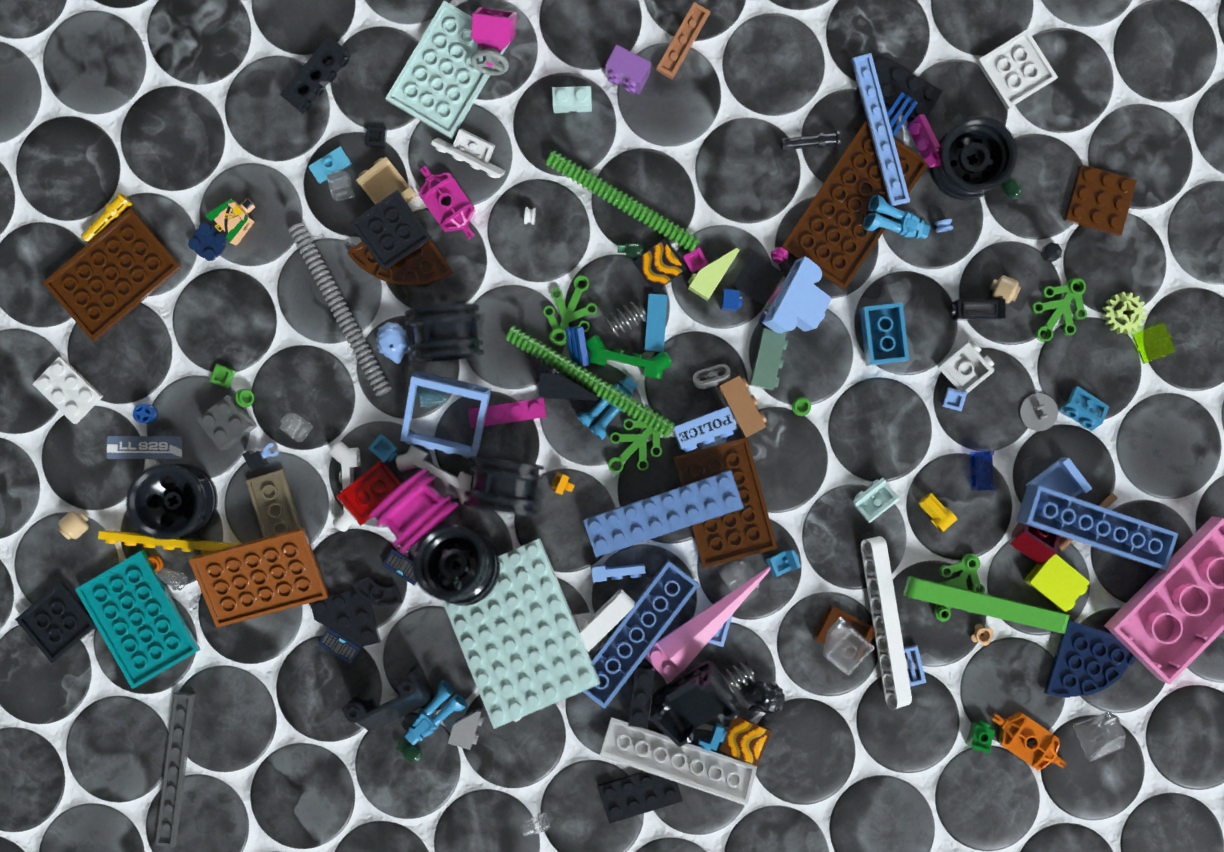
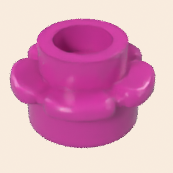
[771,247,789,264]

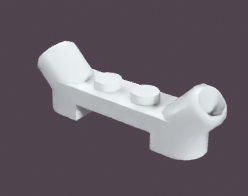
[329,442,361,532]
[396,445,472,504]

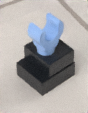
[242,443,279,471]

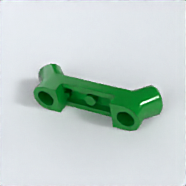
[585,335,672,380]

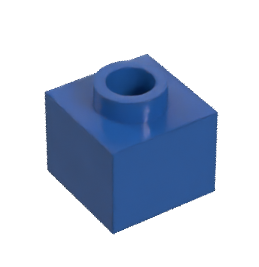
[721,289,743,312]

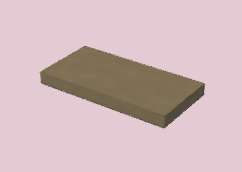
[246,469,302,538]

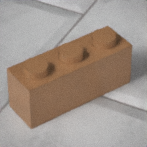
[718,376,767,438]

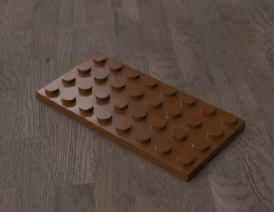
[781,120,928,290]

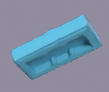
[308,146,352,184]

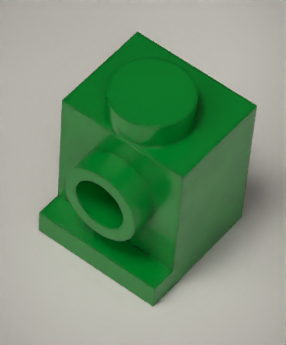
[966,721,995,754]

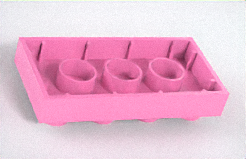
[1104,517,1224,685]

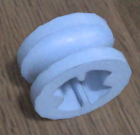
[934,219,953,233]

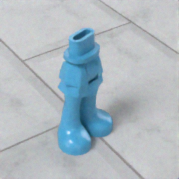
[863,195,930,239]
[576,376,638,440]
[404,680,467,745]

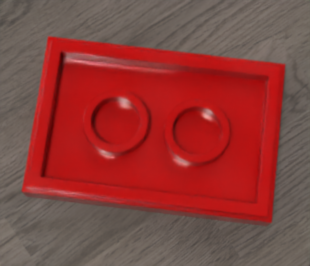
[336,460,403,526]

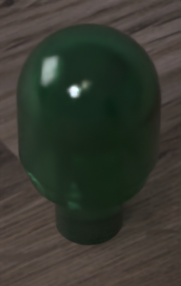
[1002,177,1022,199]
[617,242,644,258]
[396,742,422,763]

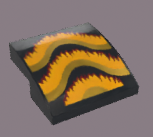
[633,238,688,293]

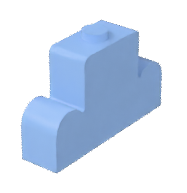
[762,256,831,334]

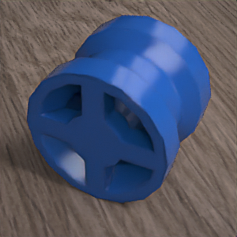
[133,404,158,423]

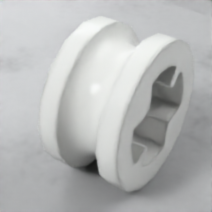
[524,207,536,225]

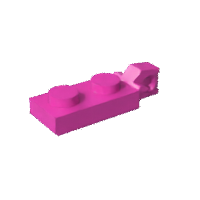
[907,114,940,167]

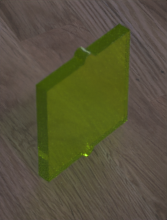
[1132,322,1176,364]

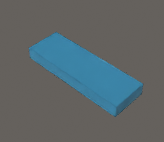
[644,294,668,352]

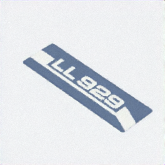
[107,436,182,459]

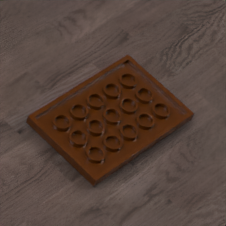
[43,208,182,341]
[673,437,777,569]

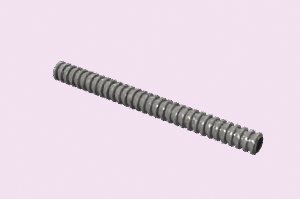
[288,223,392,396]

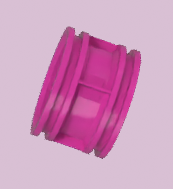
[369,468,459,554]

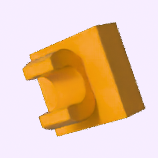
[550,472,575,495]

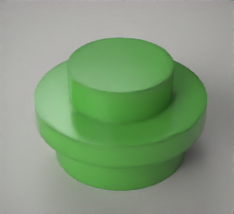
[234,389,254,408]
[792,397,811,416]

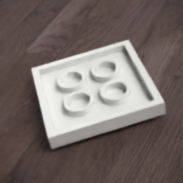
[977,29,1058,110]

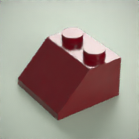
[1009,522,1060,565]

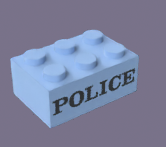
[673,407,737,452]

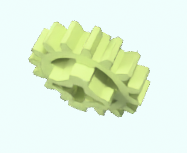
[1102,292,1147,334]

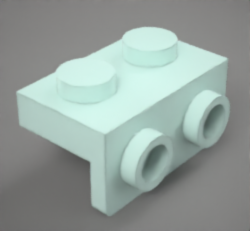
[853,478,900,523]

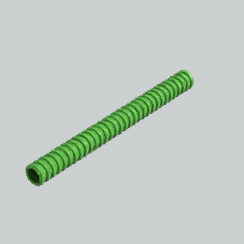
[506,326,675,438]

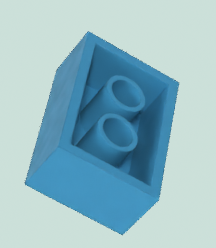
[859,302,909,366]

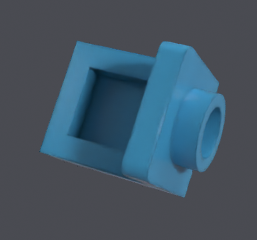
[368,434,399,463]
[766,550,801,577]
[697,722,726,751]

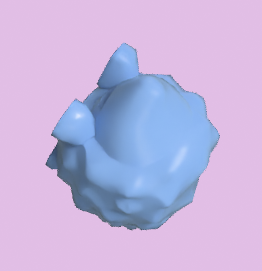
[376,322,410,364]

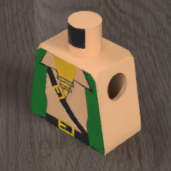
[205,198,256,246]

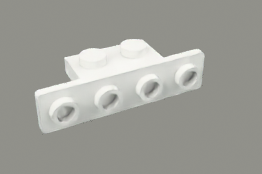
[431,128,505,178]

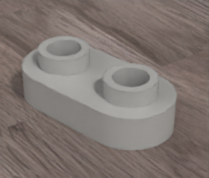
[693,364,731,389]

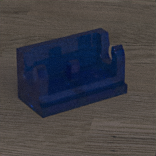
[970,451,995,491]

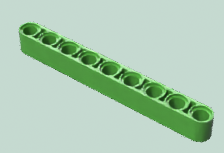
[903,576,1070,634]

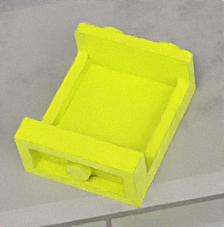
[1023,554,1090,612]

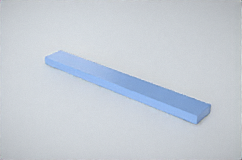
[851,53,910,207]

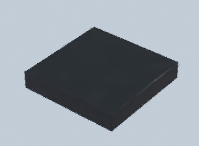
[731,253,785,306]

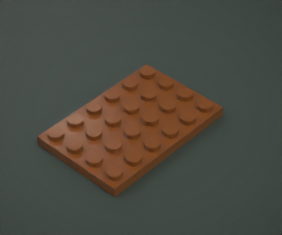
[189,527,329,628]

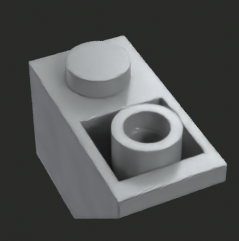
[448,707,485,750]

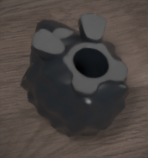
[745,681,785,714]

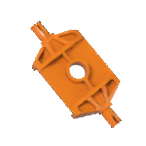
[991,711,1066,770]

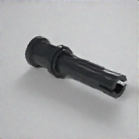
[781,130,841,151]

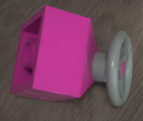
[471,7,517,75]

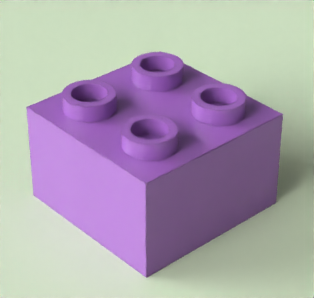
[606,45,651,95]

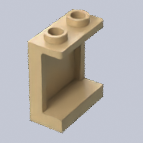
[356,157,418,205]

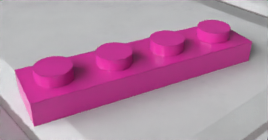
[468,398,547,428]

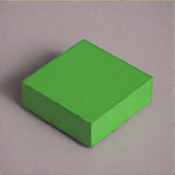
[209,364,236,389]

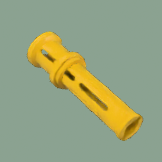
[81,192,132,243]

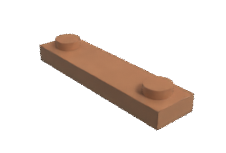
[656,2,710,80]

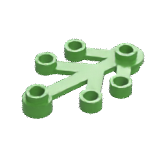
[543,276,597,346]
[1031,278,1087,342]
[608,415,662,473]
[933,553,985,622]

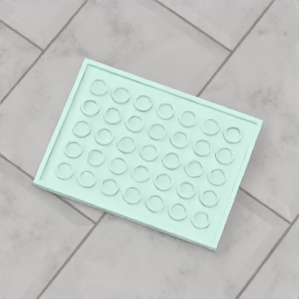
[442,539,600,729]

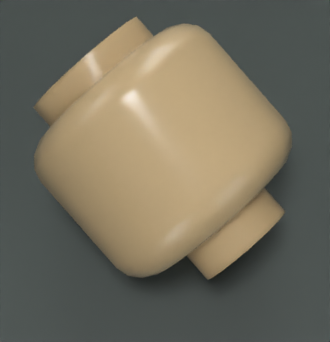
[990,275,1021,304]
[58,511,89,540]

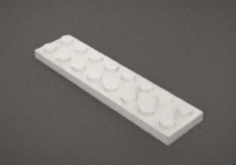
[599,717,757,805]

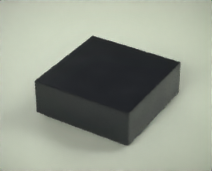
[365,126,387,148]

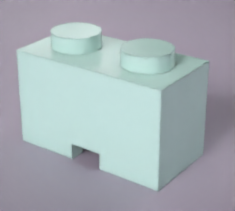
[552,86,592,113]

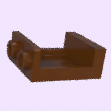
[813,604,875,662]

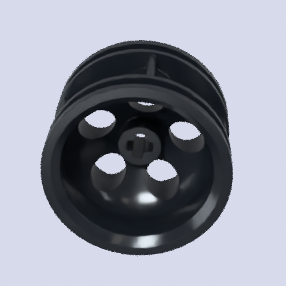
[126,464,218,540]

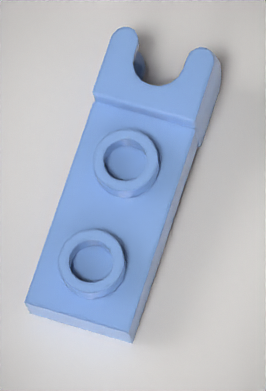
[591,564,645,582]

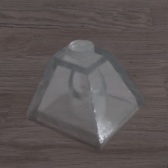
[823,617,875,676]
[1073,711,1125,762]

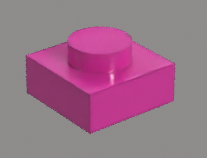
[682,247,708,274]

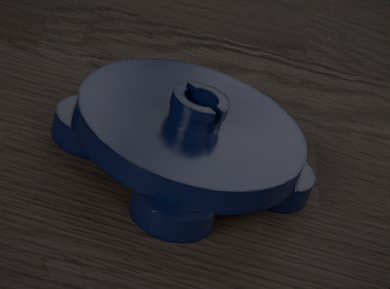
[188,222,227,261]

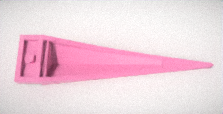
[645,567,770,683]

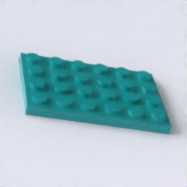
[75,550,201,689]

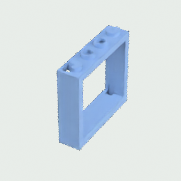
[400,371,492,459]

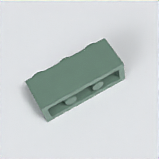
[749,328,788,391]

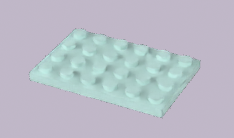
[385,1,507,139]

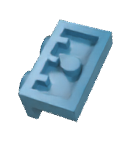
[1060,386,1109,431]

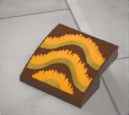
[720,715,772,766]

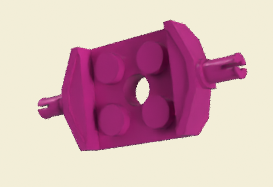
[419,166,476,240]

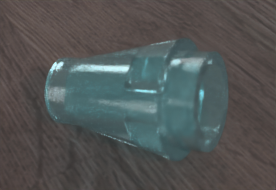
[419,390,447,409]

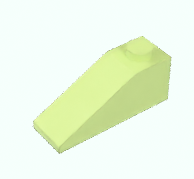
[688,248,740,301]

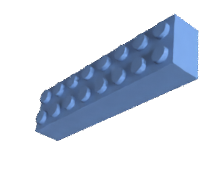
[583,470,744,557]
[1016,484,1178,570]
[582,559,699,709]

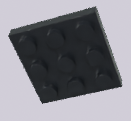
[350,190,432,271]
[15,581,96,663]

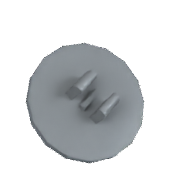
[1019,393,1058,431]

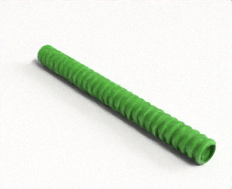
[546,150,700,252]

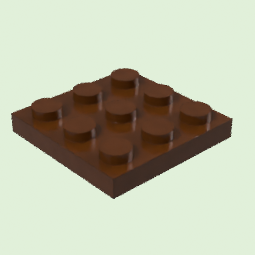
[1064,165,1137,236]

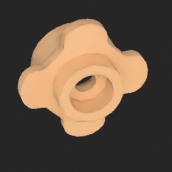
[971,624,993,646]

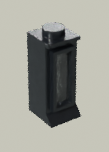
[950,299,1006,321]

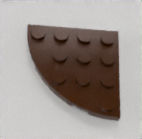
[347,240,454,286]

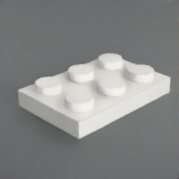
[33,357,103,424]

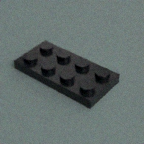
[856,53,942,120]
[598,771,683,824]

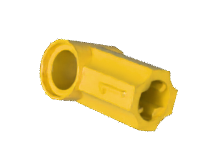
[918,493,957,532]

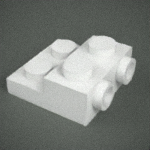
[938,340,995,393]

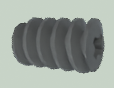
[604,298,646,336]
[720,658,755,693]

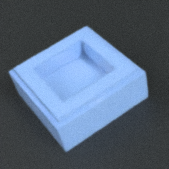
[942,387,967,411]

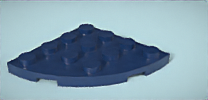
[1044,620,1136,698]

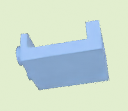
[1026,457,1092,498]

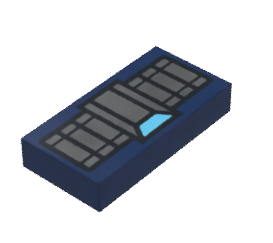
[382,549,417,586]
[318,628,361,664]

